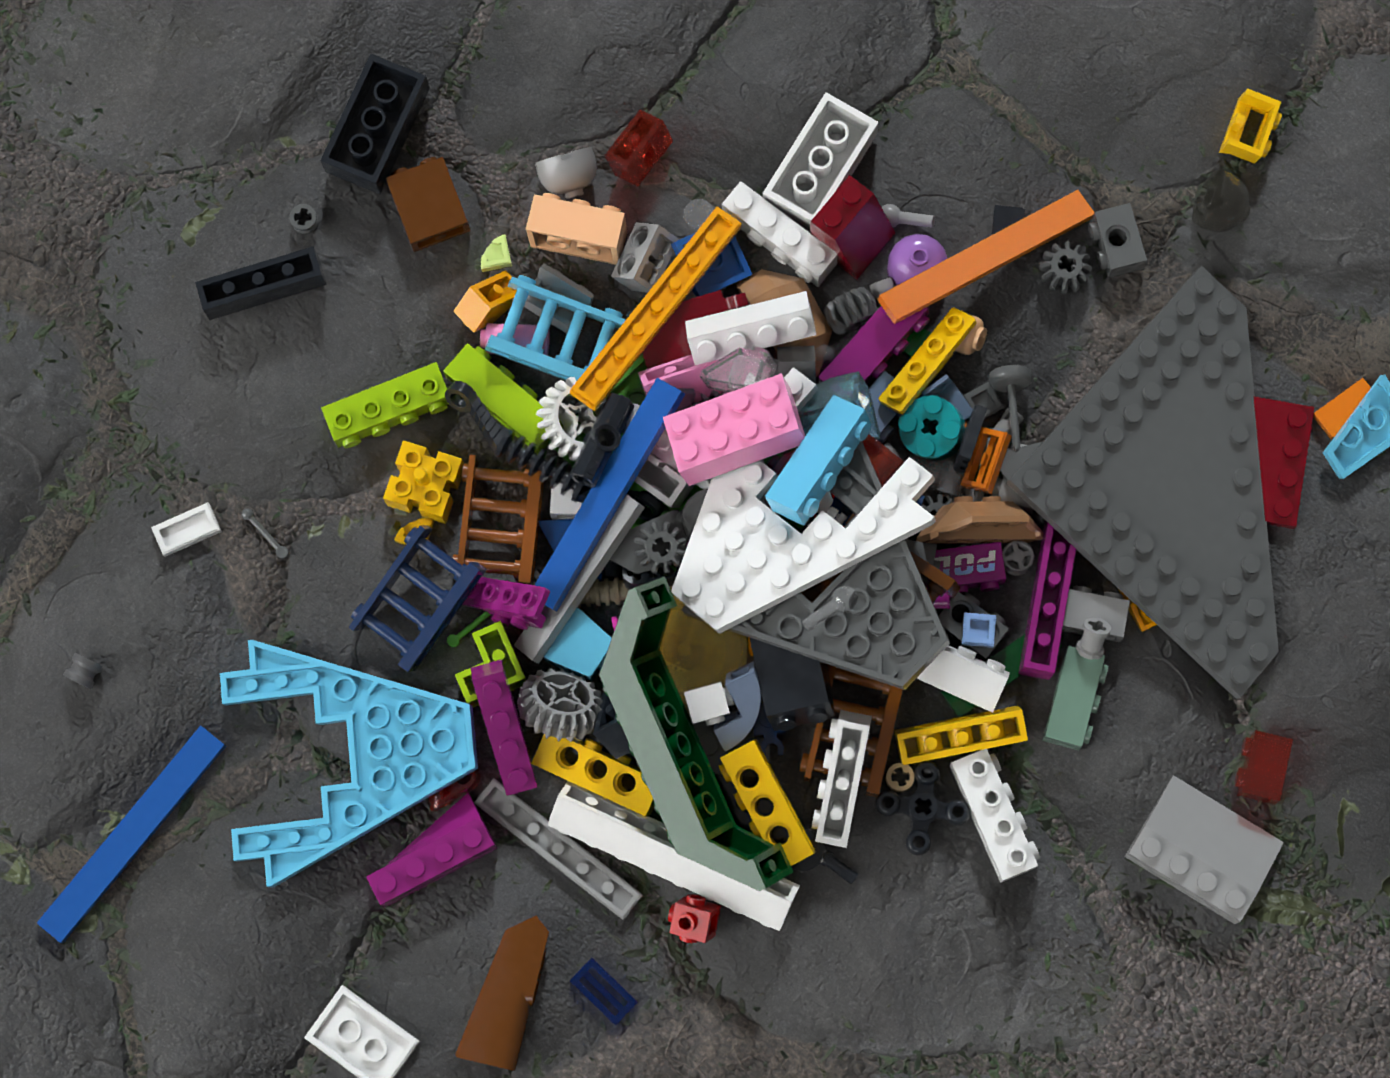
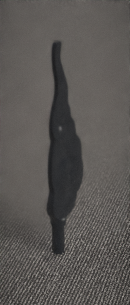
[713,772,859,884]

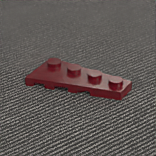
[1253,396,1314,529]

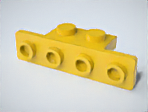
[878,307,977,414]

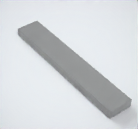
[514,494,645,664]
[474,778,643,921]

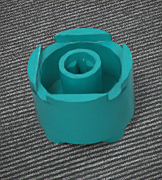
[898,395,965,461]

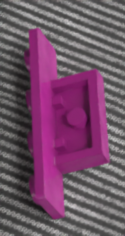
[462,577,550,630]

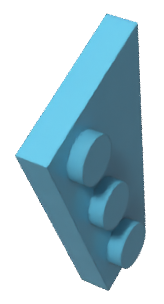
[1323,375,1390,479]

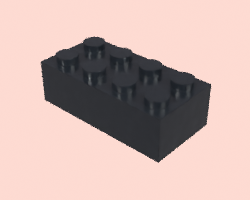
[320,54,430,195]

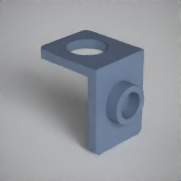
[922,375,973,421]

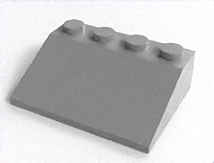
[1124,775,1284,924]

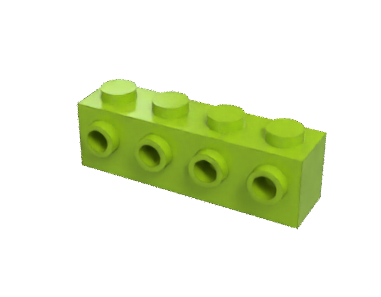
[443,343,563,454]
[321,362,449,448]

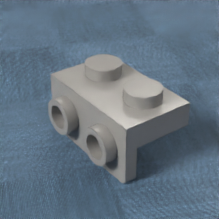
[524,264,594,334]

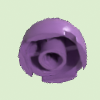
[887,234,947,286]

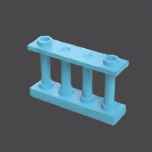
[485,275,626,381]

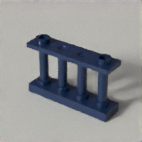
[349,525,487,672]

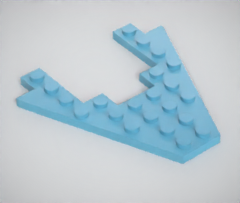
[220,640,478,887]

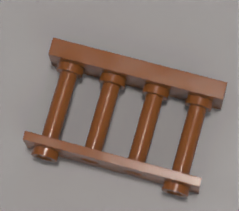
[452,455,544,585]
[799,664,903,798]

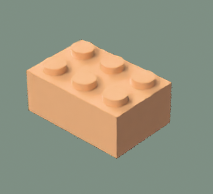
[526,193,627,265]

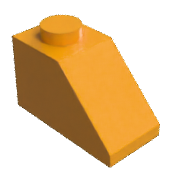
[453,270,517,333]

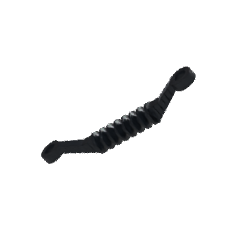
[445,381,664,521]

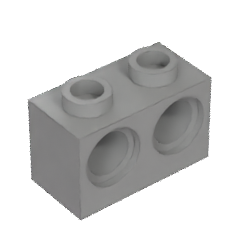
[611,222,679,293]

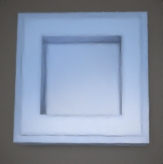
[961,612,996,648]

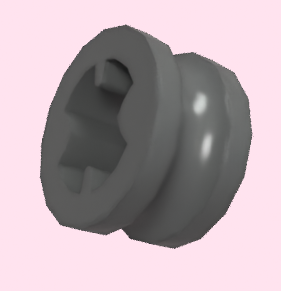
[289,204,319,234]

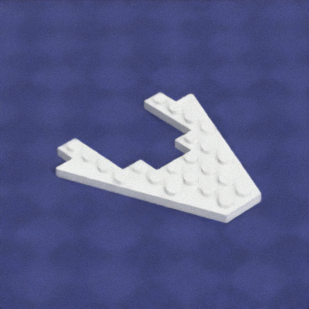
[671,367,936,634]

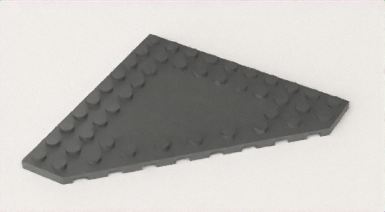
[1006,266,1279,699]

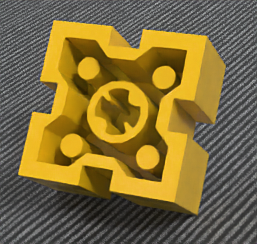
[383,440,464,524]

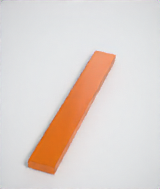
[877,190,1094,324]

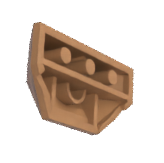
[735,269,832,377]
[916,496,1043,544]

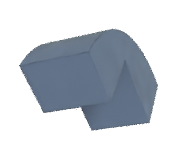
[714,661,761,752]

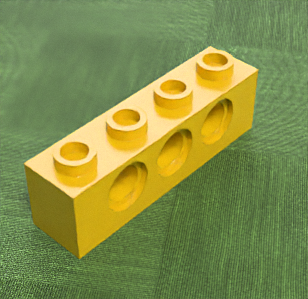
[894,705,1028,765]
[531,734,654,817]
[719,739,816,866]

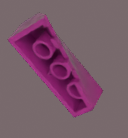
[366,792,498,908]

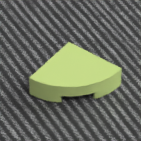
[481,235,512,272]

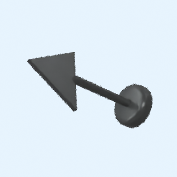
[989,365,1042,480]

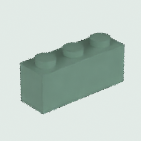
[1042,646,1109,751]

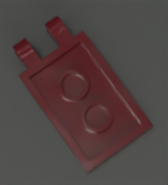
[642,290,748,369]

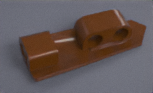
[455,915,549,1071]

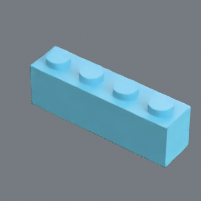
[765,395,872,526]

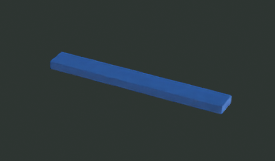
[534,378,685,612]
[37,726,226,944]

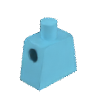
[544,608,612,682]

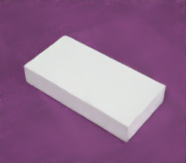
[151,502,222,557]

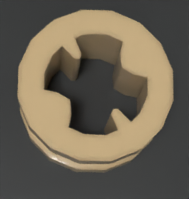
[886,763,915,793]

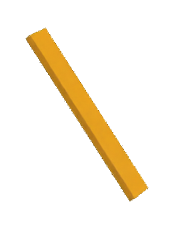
[570,206,742,411]

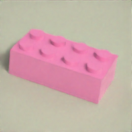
[663,373,805,486]

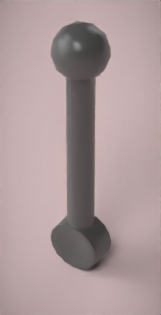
[242,508,289,559]

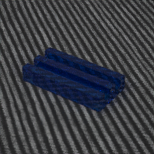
[570,958,638,1026]

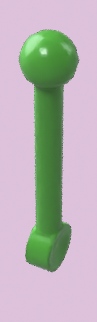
[447,612,491,647]

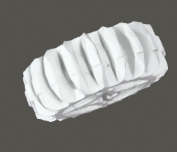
[536,377,606,461]

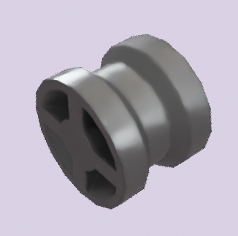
[1002,541,1034,576]
[63,653,103,689]

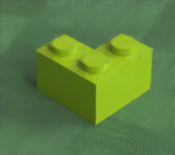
[455,621,527,707]

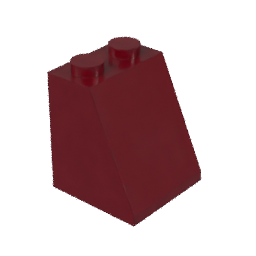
[810,175,895,280]

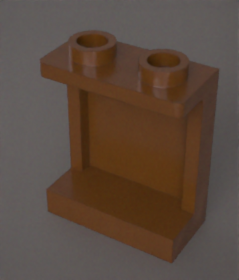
[386,157,471,252]

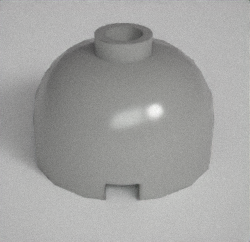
[535,147,597,199]

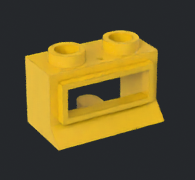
[1219,88,1282,164]

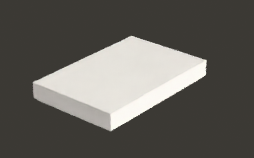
[304,985,420,1078]

